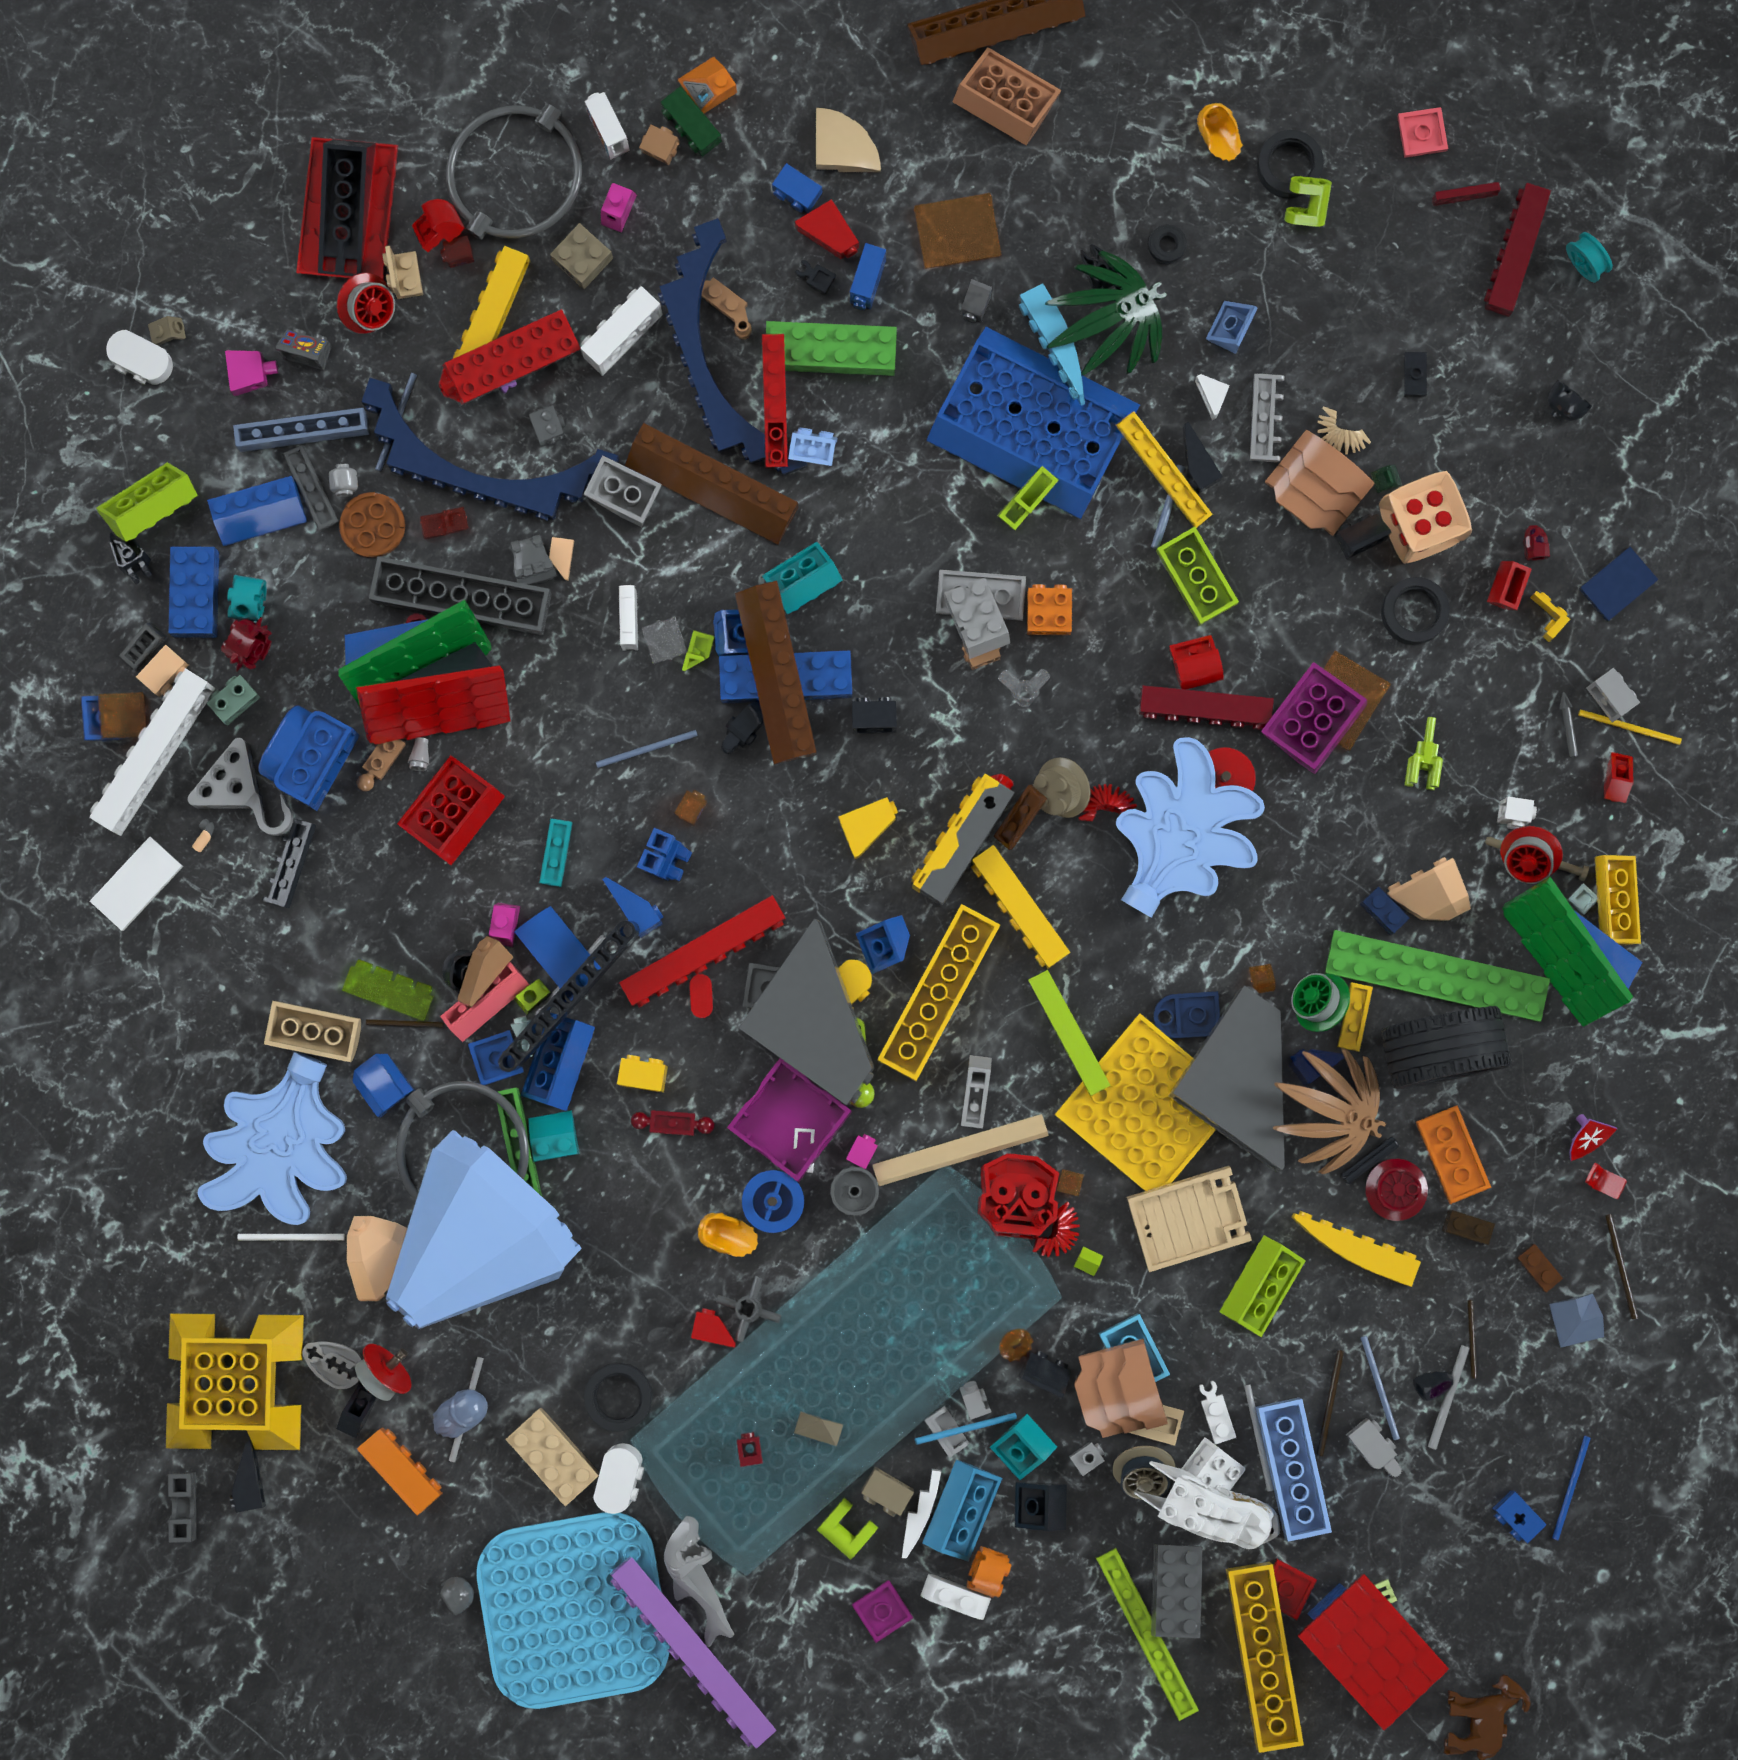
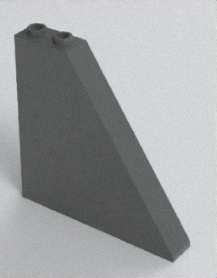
[739,919,875,1105]
[1168,986,1285,1172]

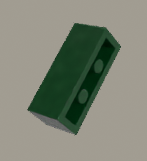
[661,86,722,157]

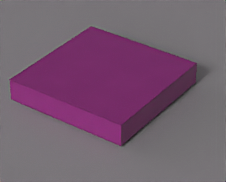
[852,1580,913,1643]

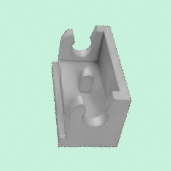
[924,1406,969,1458]

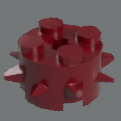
[221,617,272,672]

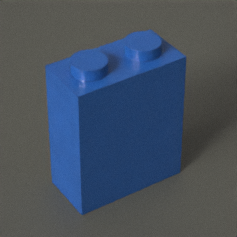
[850,243,886,310]

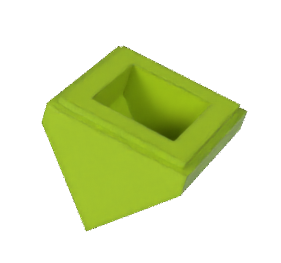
[1074,1247,1103,1276]

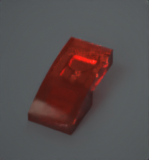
[419,507,468,539]

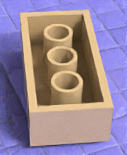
[506,1407,600,1506]

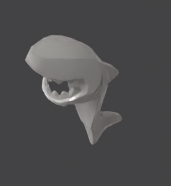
[664,1516,734,1647]

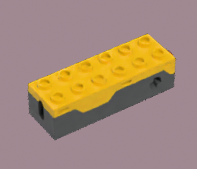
[911,773,1015,907]

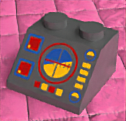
[276,328,332,371]

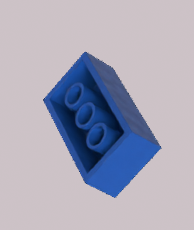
[169,547,219,638]

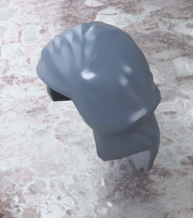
[433,1389,488,1438]

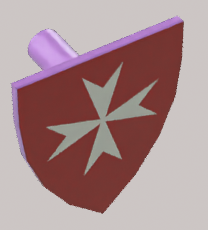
[1570,1114,1617,1161]

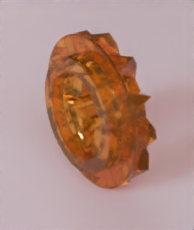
[999,1328,1034,1362]

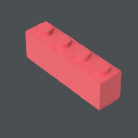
[440,962,530,1042]

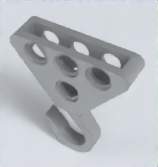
[188,738,293,836]

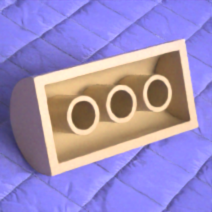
[264,1001,361,1062]

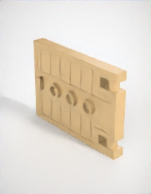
[1126,1166,1252,1272]

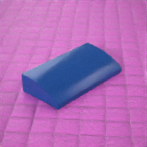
[514,906,601,1001]

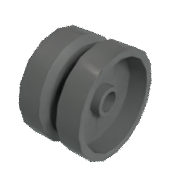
[830,1167,879,1216]

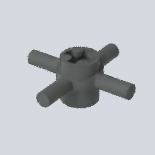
[716,1276,782,1342]

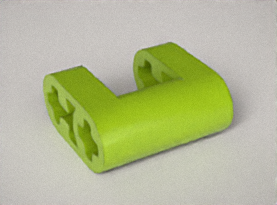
[1284,176,1332,227]
[817,1498,878,1560]

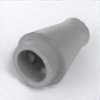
[408,737,429,771]

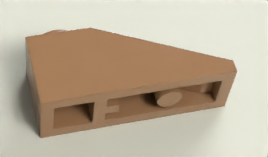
[457,936,513,1007]

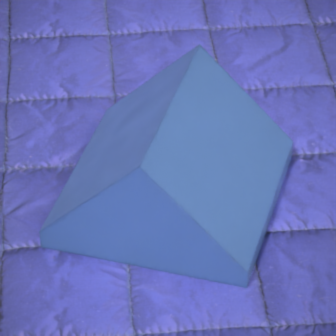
[1206,301,1257,354]

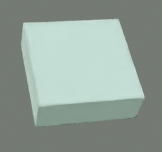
[1567,883,1597,915]

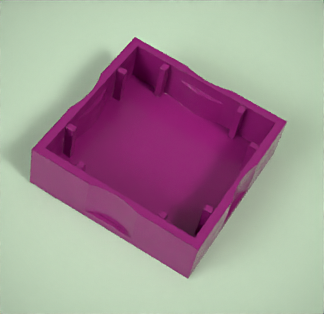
[727,1058,852,1182]

